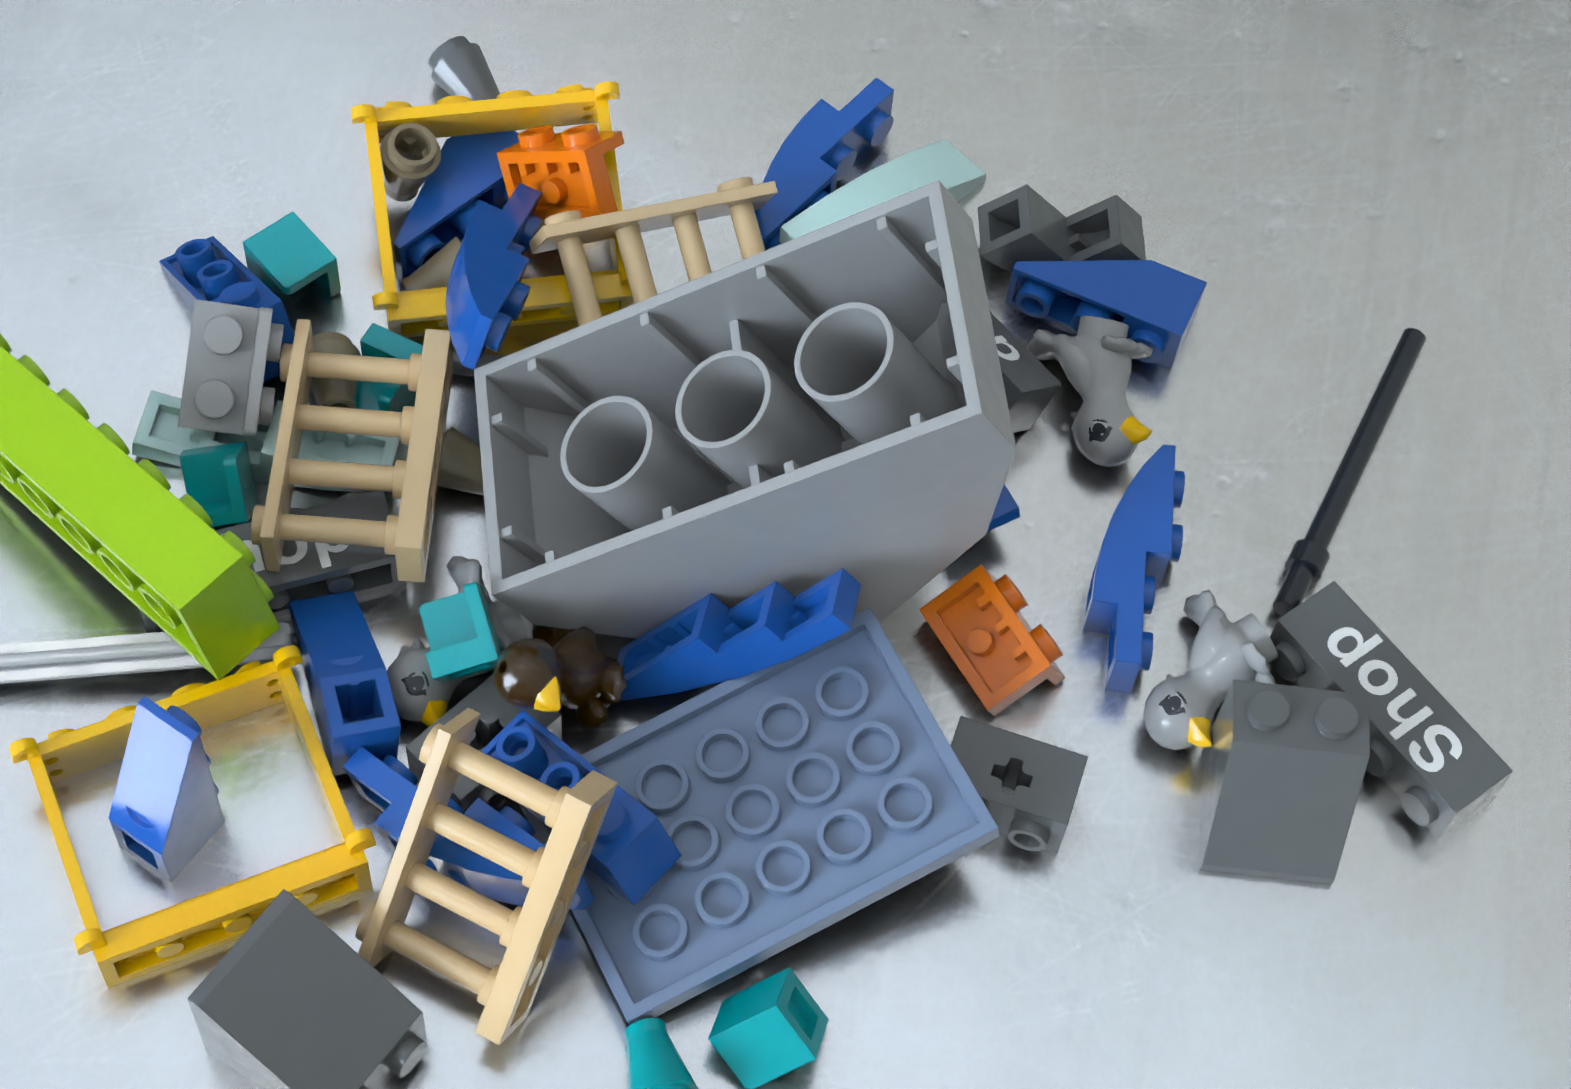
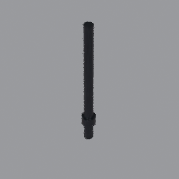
[1273,328,1426,616]

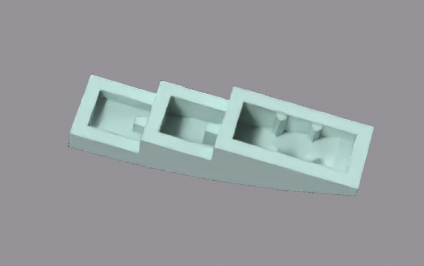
[779,139,986,244]
[132,390,400,493]

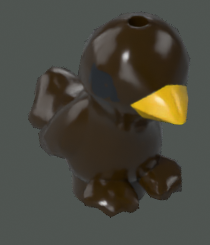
[494,624,627,729]

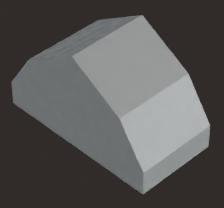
[474,180,1016,639]

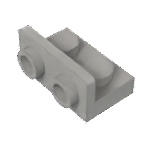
[178,299,284,437]

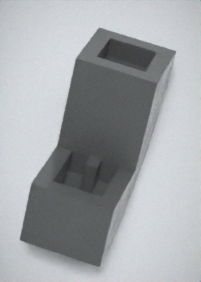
[978,184,1146,272]

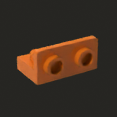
[497,124,624,222]
[919,564,1065,716]

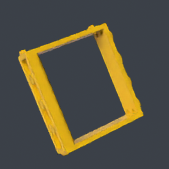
[351,81,633,338]
[9,645,376,988]

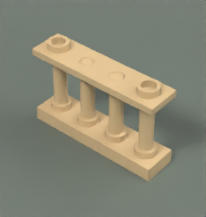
[529,177,778,326]
[251,319,454,583]
[355,707,618,1045]

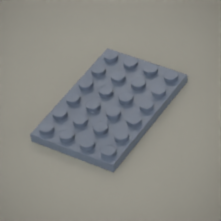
[519,607,999,1025]

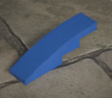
[617,568,861,701]

